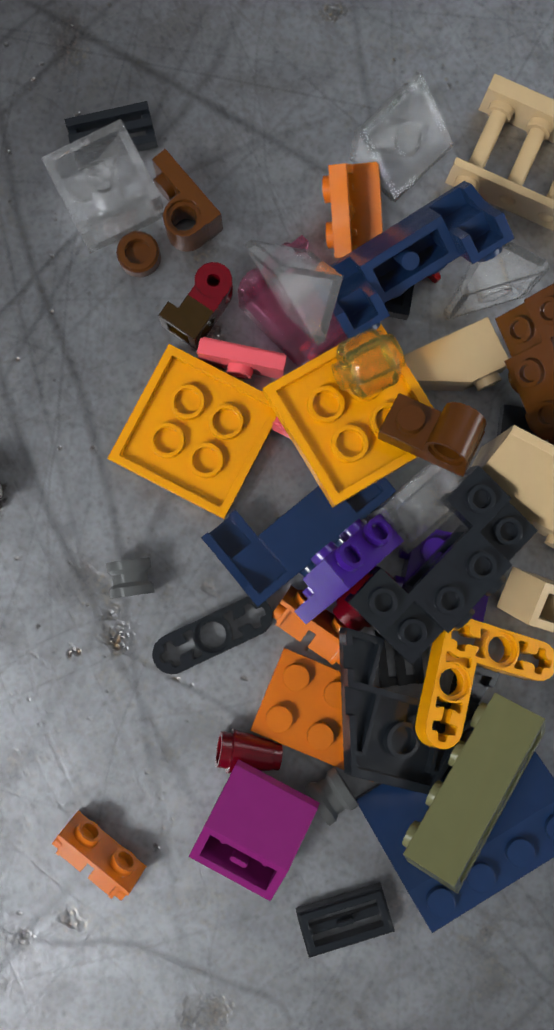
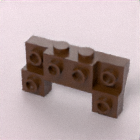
[495,283,554,445]

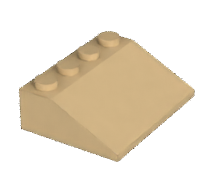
[466,425,554,549]

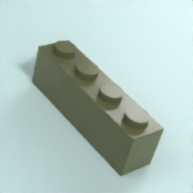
[402,692,545,894]

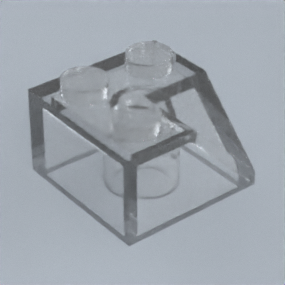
[41,119,164,254]

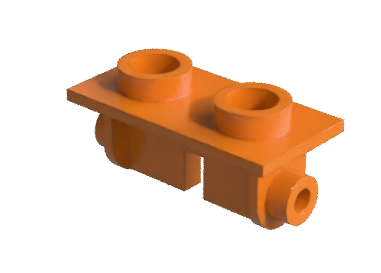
[272,585,348,665]
[52,810,147,901]

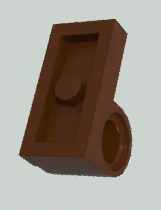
[152,149,223,252]
[378,393,487,477]

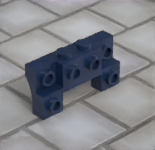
[310,181,515,340]
[201,477,397,607]

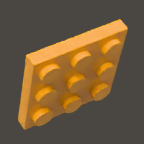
[262,324,433,508]
[107,344,277,520]

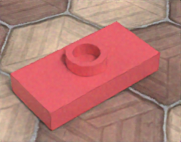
[197,337,287,379]

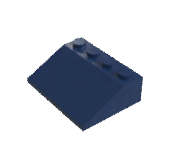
[356,727,554,933]

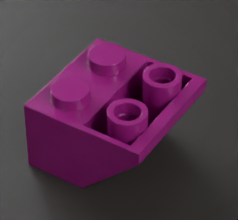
[188,759,320,901]

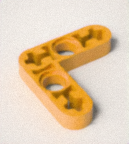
[415,619,554,749]

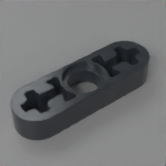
[152,597,273,674]

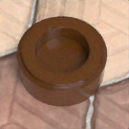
[116,231,161,278]

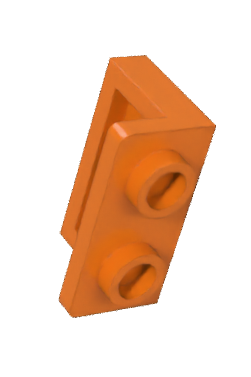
[322,162,383,258]

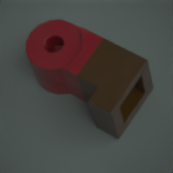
[158,262,233,350]

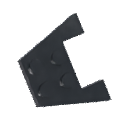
[339,627,499,795]

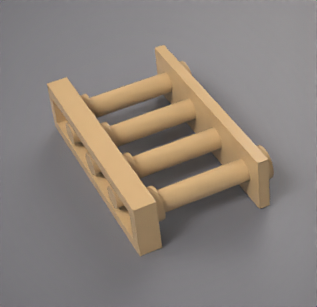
[445,74,554,231]

